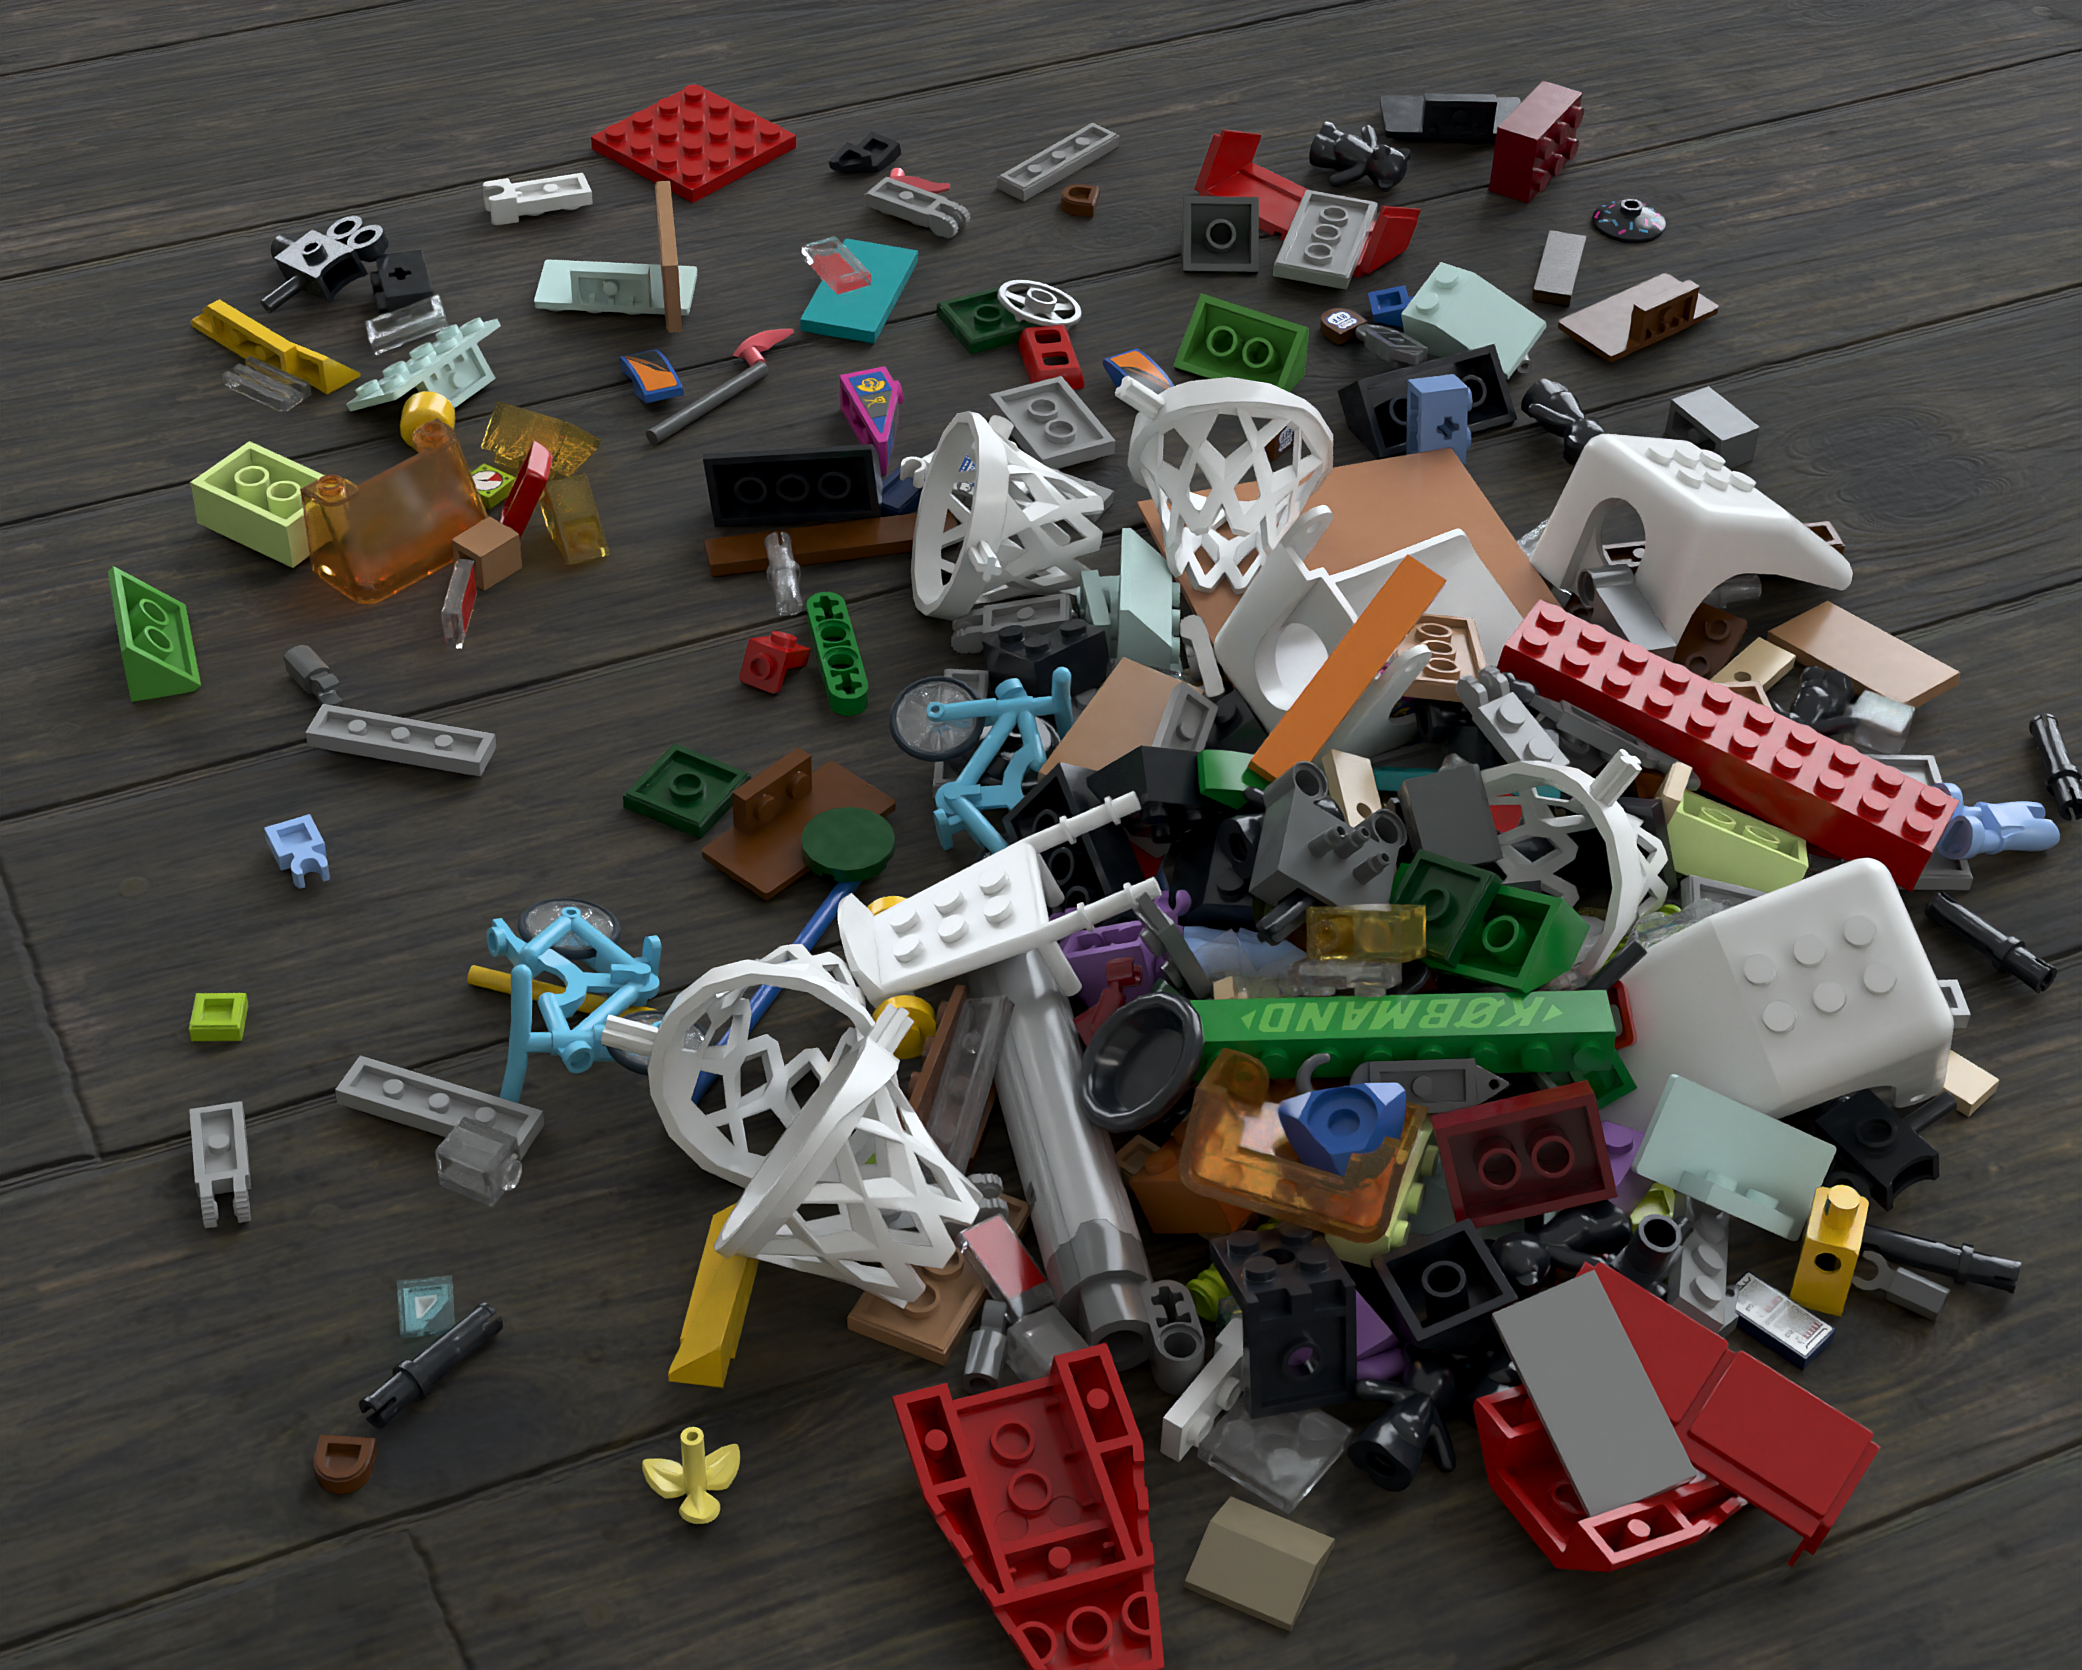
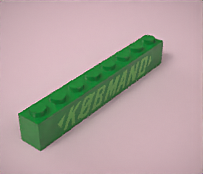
[1191,990,1616,1081]

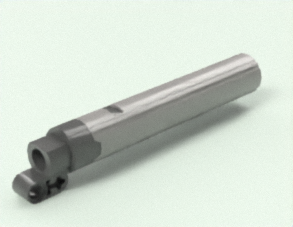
[965,949,1205,1395]

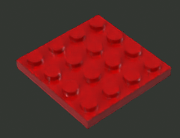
[591,84,796,203]

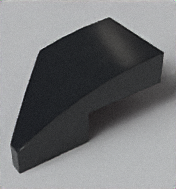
[829,131,902,173]

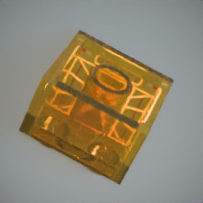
[481,401,602,480]

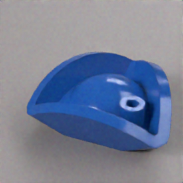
[1278,1082,1406,1188]

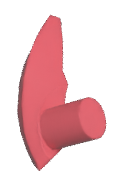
[889,168,950,194]
[733,329,794,367]

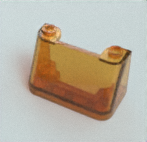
[300,418,488,604]
[1178,1047,1429,1244]

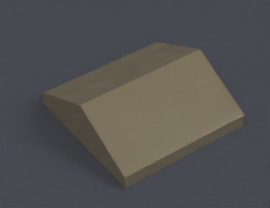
[1184,1496,1335,1632]

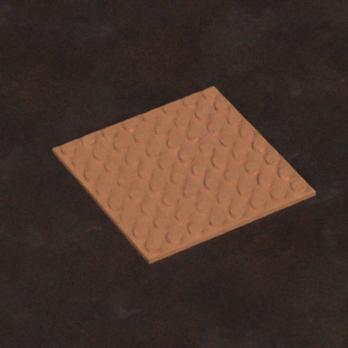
[1137,447,1563,690]

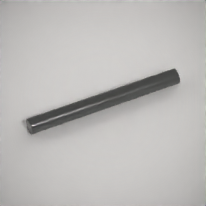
[646,361,769,445]

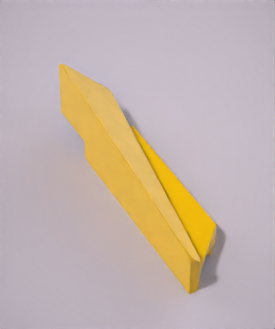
[190,299,361,395]
[668,1203,759,1388]

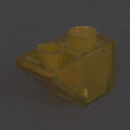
[539,473,610,566]
[1306,904,1426,963]

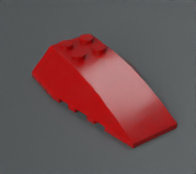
[892,1343,1164,1670]
[1473,1385,1749,1572]

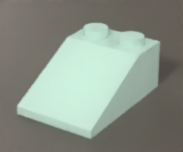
[1401,262,1546,380]

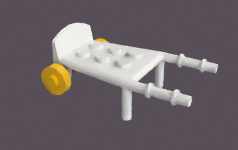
[838,791,1162,1059]

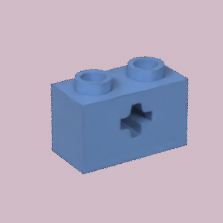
[1406,374,1472,464]

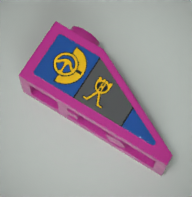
[839,366,903,476]

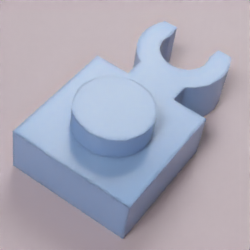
[264,814,330,889]

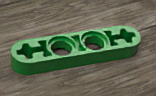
[807,592,868,716]

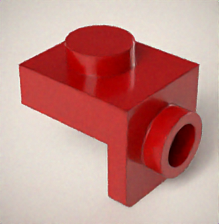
[739,631,811,694]

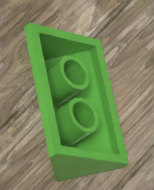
[1173,293,1309,392]
[108,566,201,702]

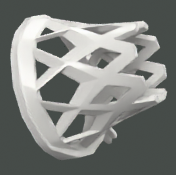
[1115,376,1333,594]
[911,411,1104,621]
[1481,749,1669,991]
[601,944,899,1189]
[714,1004,983,1309]

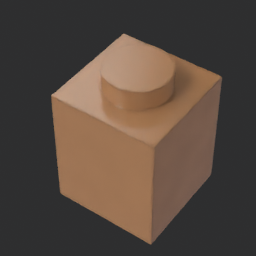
[451,516,522,591]

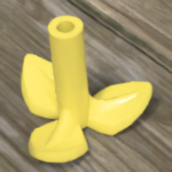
[642,1427,740,1524]

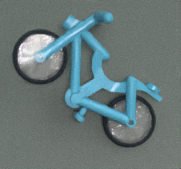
[889,667,1074,864]
[487,898,713,1103]

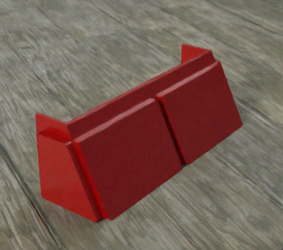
[1194,129,1421,277]
[1522,1262,1880,1567]

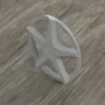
[997,280,1082,331]

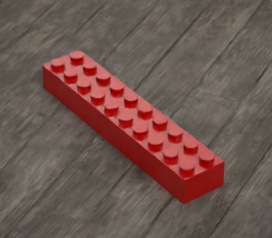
[1496,599,1960,892]

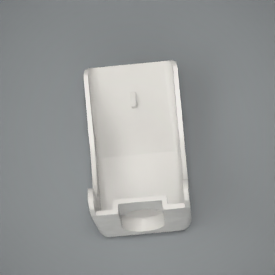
[1530,434,1853,645]
[1213,505,1524,774]
[1565,858,1954,1133]

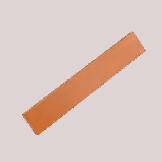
[1248,554,1447,783]

